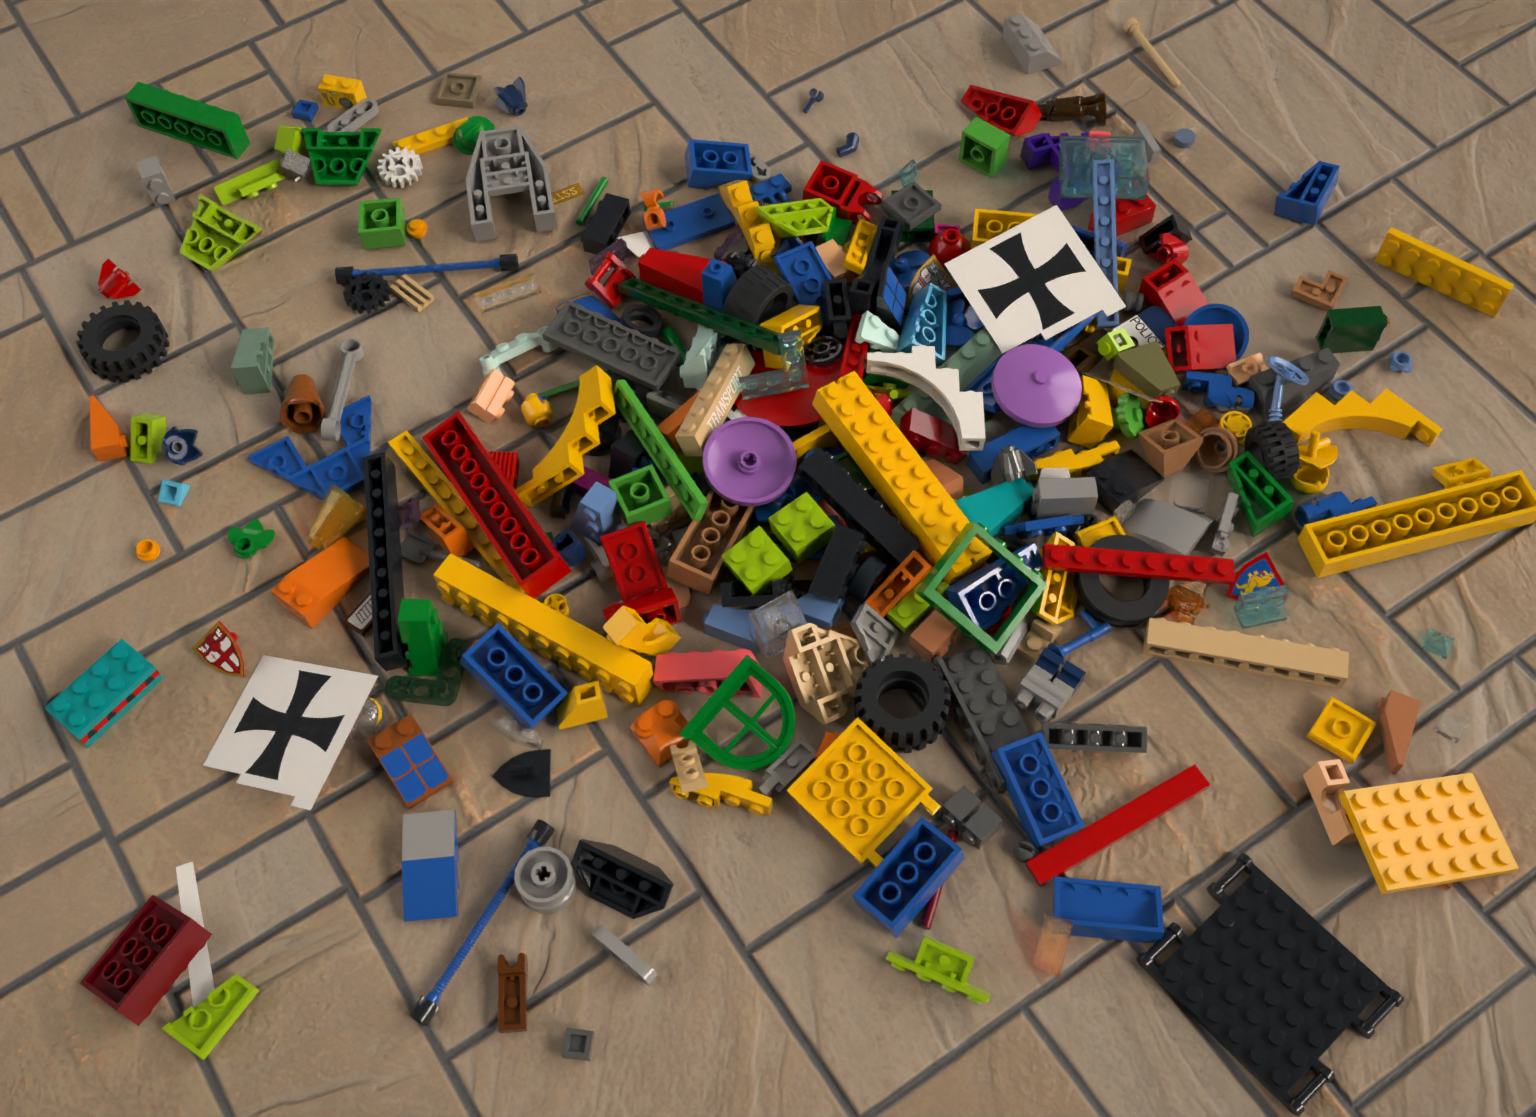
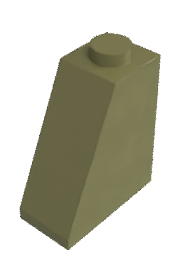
[1112,341,1181,398]

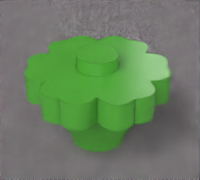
[1111,393,1146,439]

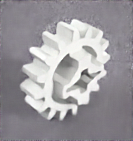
[377,147,423,188]

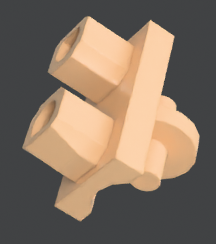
[1226,353,1269,386]

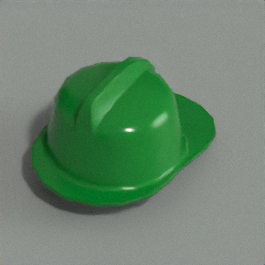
[453,116,495,155]

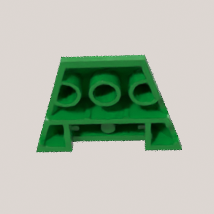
[301,128,382,186]

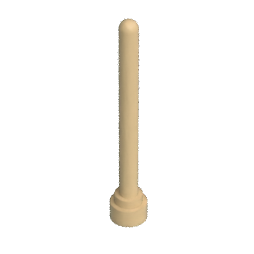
[1123,18,1180,87]

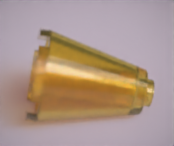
[307,485,367,550]

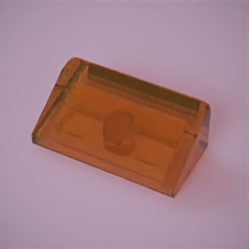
[1032,914,1073,977]

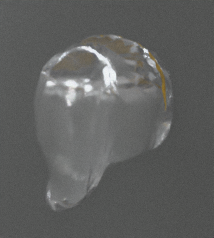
[346,698,388,742]

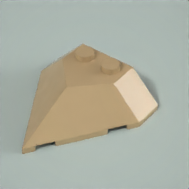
[783,623,870,725]

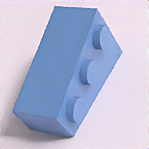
[570,481,623,546]

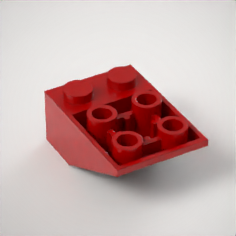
[1138,258,1208,326]
[1164,324,1236,375]

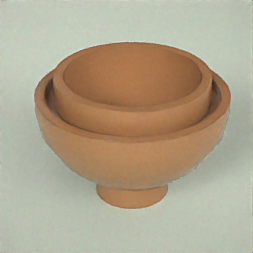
[1194,427,1239,473]

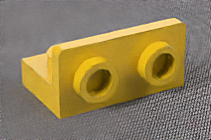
[1432,457,1491,489]

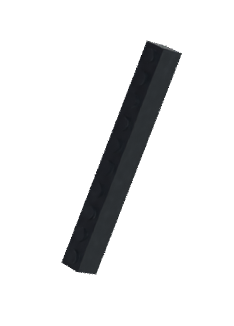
[363,452,409,671]

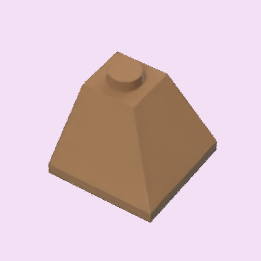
[1138,418,1203,476]

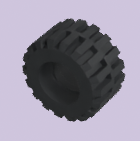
[1244,420,1300,480]

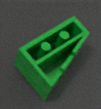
[398,599,448,677]

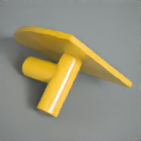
[1298,430,1338,469]

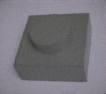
[561,1028,595,1061]

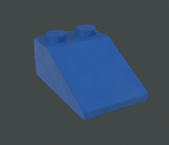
[685,139,753,188]

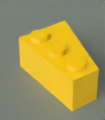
[760,304,823,369]
[1067,375,1114,449]

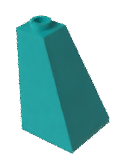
[955,477,1033,537]

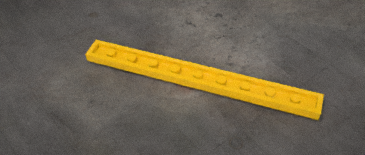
[388,430,525,593]

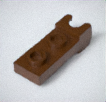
[498,953,528,1033]

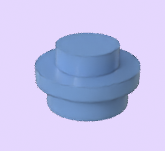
[1329,380,1352,401]

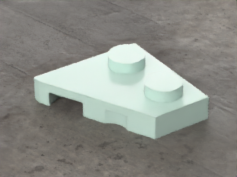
[855,310,900,353]

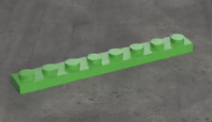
[613,380,708,521]

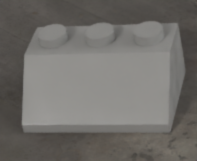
[1002,14,1062,75]

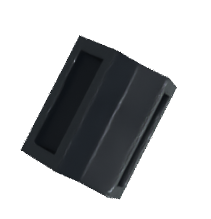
[549,484,576,519]

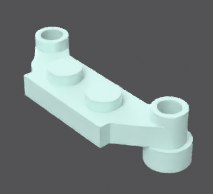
[479,326,558,377]

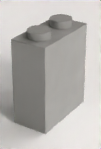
[1030,477,1098,520]

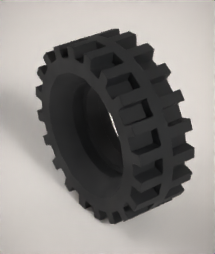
[76,300,169,383]

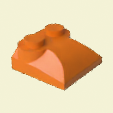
[630,699,691,767]

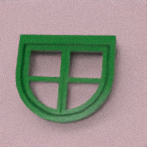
[679,655,795,770]

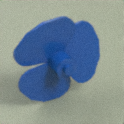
[890,250,930,289]
[946,299,985,347]

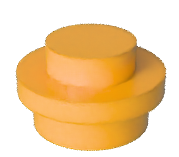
[406,219,427,239]
[136,539,160,562]

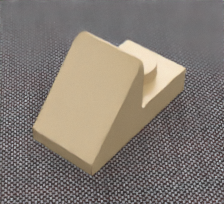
[1016,617,1063,664]

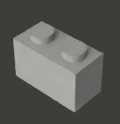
[136,156,176,207]

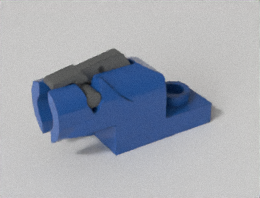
[1182,371,1254,414]
[1295,491,1377,527]

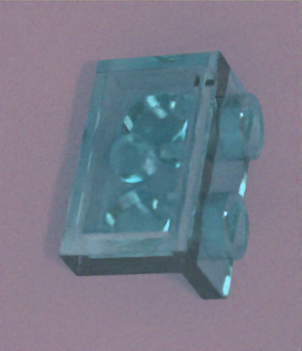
[1234,585,1290,629]

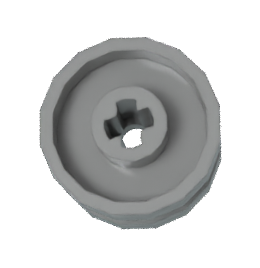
[514,847,577,914]

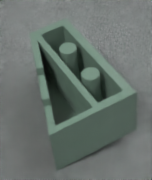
[231,327,275,395]

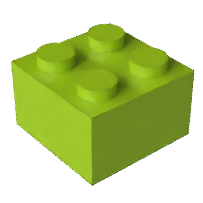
[768,492,835,564]
[722,526,793,596]

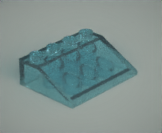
[1059,136,1150,200]

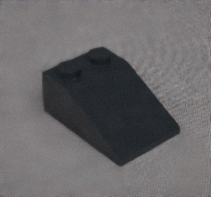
[1086,449,1165,517]

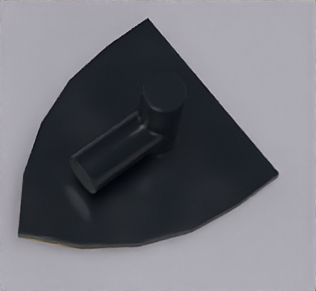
[492,749,551,798]

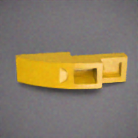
[1028,440,1120,481]
[669,773,773,816]

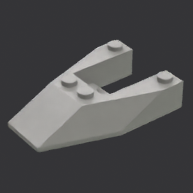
[466,126,558,242]

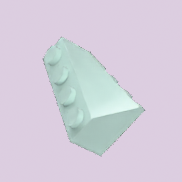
[680,324,731,389]

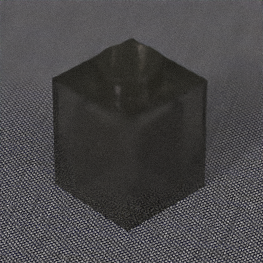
[276,148,311,183]

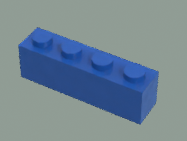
[967,425,1060,484]

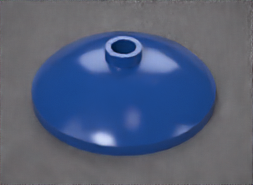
[1183,304,1249,361]

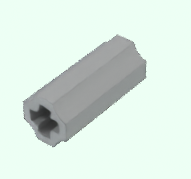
[989,618,1030,665]

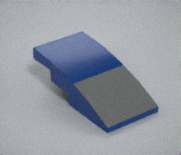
[402,810,459,922]

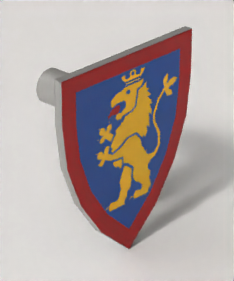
[1226,551,1288,602]

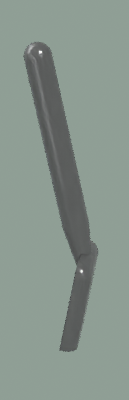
[401,531,481,569]

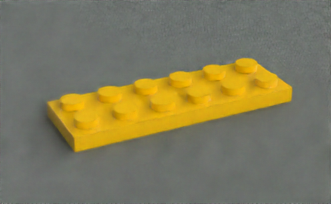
[1374,227,1514,318]

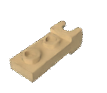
[670,740,707,794]

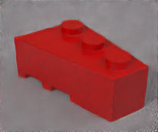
[1087,178,1156,237]

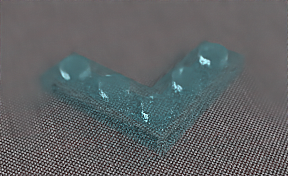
[738,329,809,400]

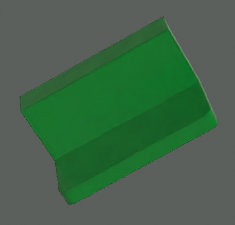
[822,206,852,247]

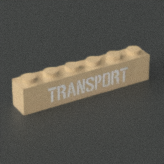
[675,343,755,457]

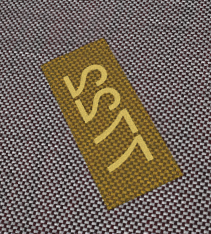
[552,183,585,205]

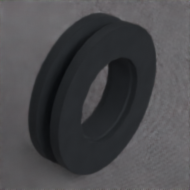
[1074,535,1170,627]

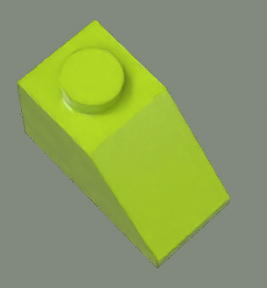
[274,125,307,158]
[130,413,166,464]

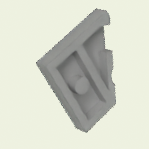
[850,603,900,667]

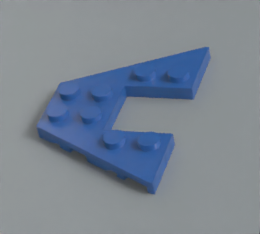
[247,395,372,503]

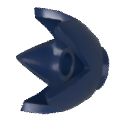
[161,426,203,465]

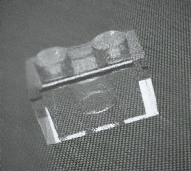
[749,590,807,658]

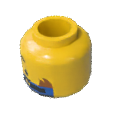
[521,393,553,428]

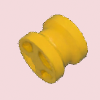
[543,593,569,617]

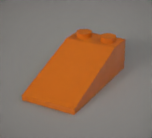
[271,537,370,629]

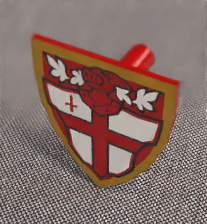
[192,621,245,677]

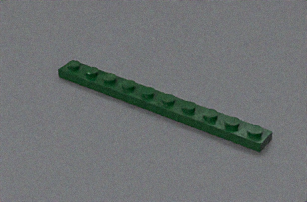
[618,277,793,355]

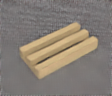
[389,274,435,312]

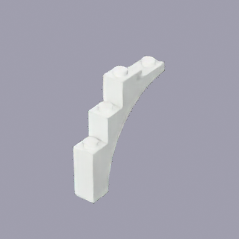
[866,345,985,451]

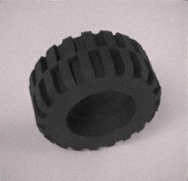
[854,653,950,754]

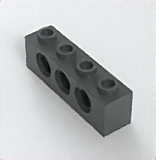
[1041,722,1147,753]

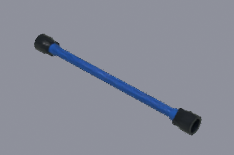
[335,253,519,284]
[409,819,555,1027]

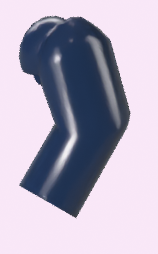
[836,132,859,157]

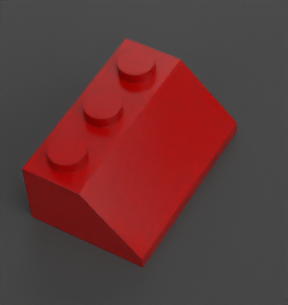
[602,587,682,625]

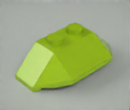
[756,198,833,238]

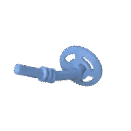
[1268,356,1309,423]

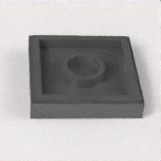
[882,181,942,230]

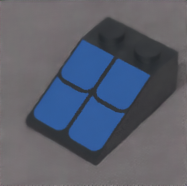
[876,262,910,339]

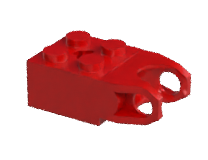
[803,160,883,225]

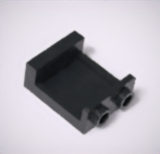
[721,578,794,607]

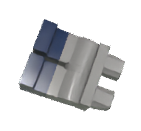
[1014,647,1086,722]

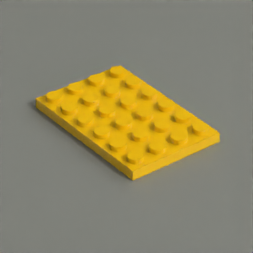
[1339,773,1519,894]

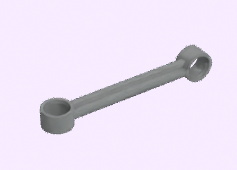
[321,338,364,441]

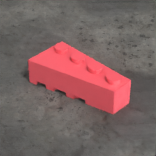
[653,648,762,698]

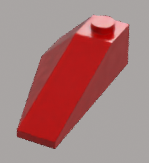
[960,85,1042,136]

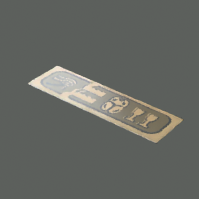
[1082,372,1163,403]

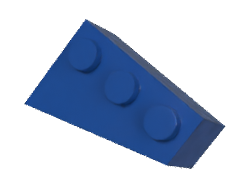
[1274,161,1340,225]

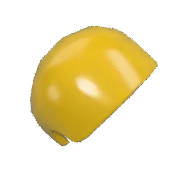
[1291,463,1330,494]

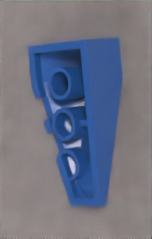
[945,543,1043,631]

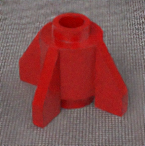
[1148,233,1189,265]
[98,258,142,299]

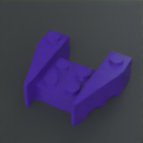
[1020,133,1118,211]

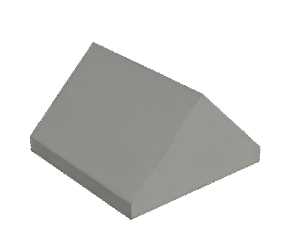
[646,389,690,419]

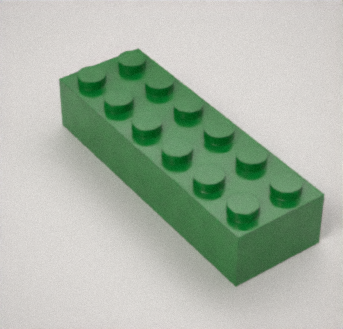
[124,82,250,160]

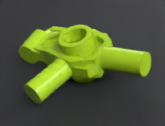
[866,383,913,402]

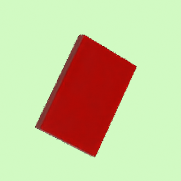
[600,521,669,602]

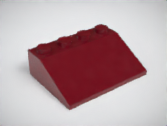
[80,895,212,1026]

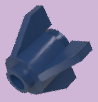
[494,77,528,116]

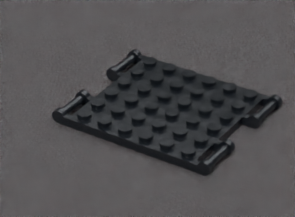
[1136,853,1404,1117]

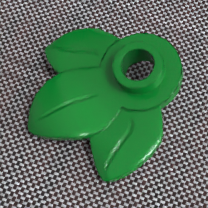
[228,518,275,559]

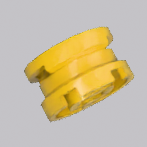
[1218,411,1252,446]

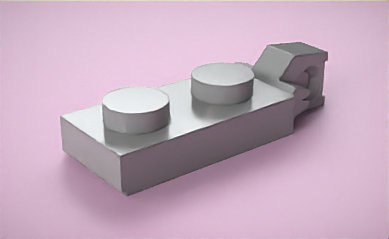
[1209,492,1239,557]
[758,737,817,797]

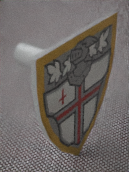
[907,255,956,304]

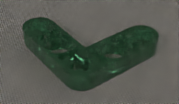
[385,638,468,706]

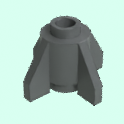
[991,445,1038,483]

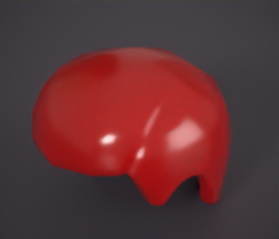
[1144,395,1180,428]

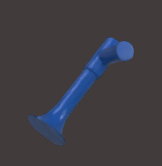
[1048,609,1111,666]

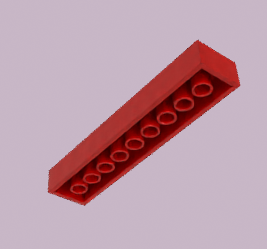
[422,411,572,599]

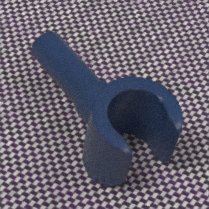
[803,88,824,113]

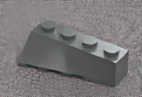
[1245,348,1340,423]

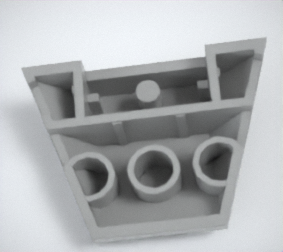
[1122,498,1216,581]

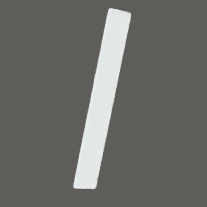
[176,862,215,1007]

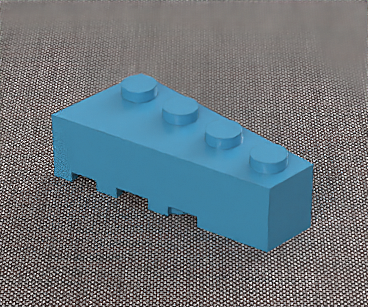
[895,283,947,367]

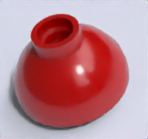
[929,228,971,268]

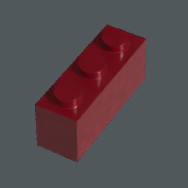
[899,408,968,465]

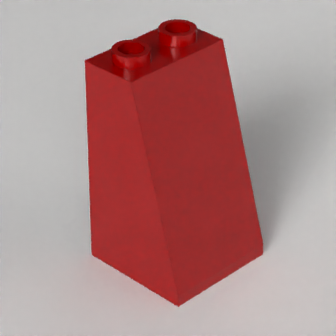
[638,248,727,304]

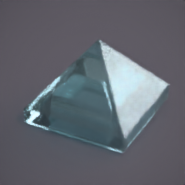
[899,159,919,187]
[1422,628,1455,659]

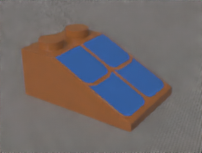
[367,714,453,810]

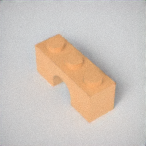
[1303,759,1358,846]

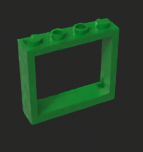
[915,522,1048,654]

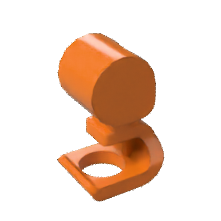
[640,189,666,231]

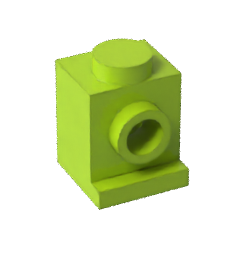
[1097,327,1135,361]

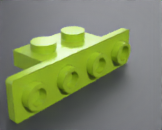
[214,155,297,205]
[886,936,991,1004]

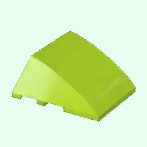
[179,194,262,272]

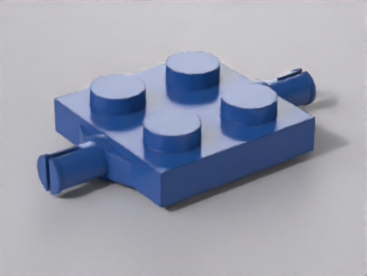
[1003,514,1084,539]

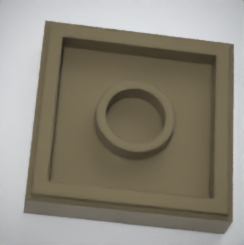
[435,72,483,109]

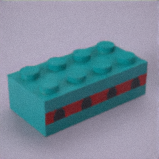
[45,638,163,748]

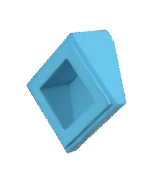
[158,479,190,506]

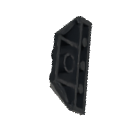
[571,839,674,919]

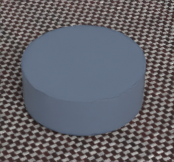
[1174,128,1196,148]

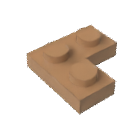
[1290,270,1349,311]

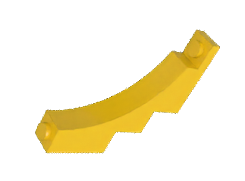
[515,365,616,508]
[1283,388,1443,447]

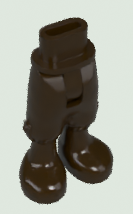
[1037,92,1106,126]

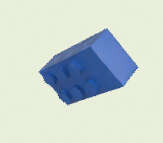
[460,623,568,733]
[852,817,964,938]

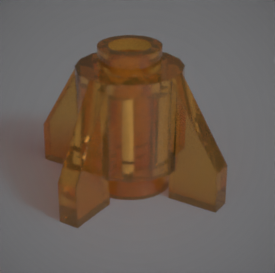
[1166,581,1210,625]

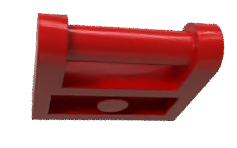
[585,252,637,309]

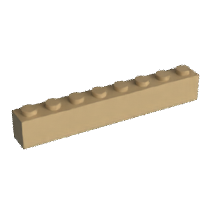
[1142,618,1349,689]

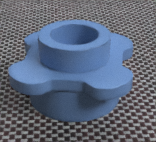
[1388,351,1412,373]

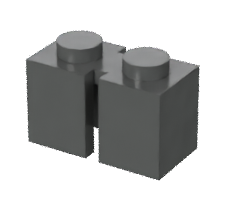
[941,785,1002,849]

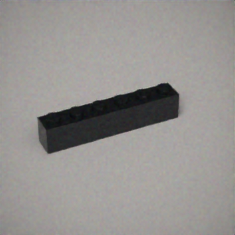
[797,447,921,569]

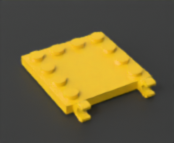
[786,717,941,869]

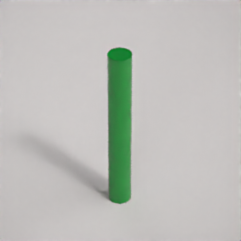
[576,177,608,226]

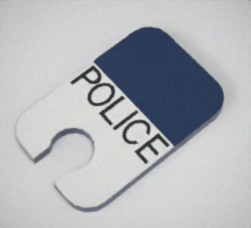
[1112,306,1178,349]

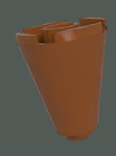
[280,374,326,434]

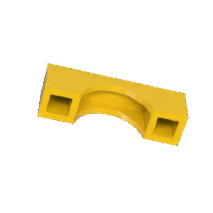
[603,606,681,657]

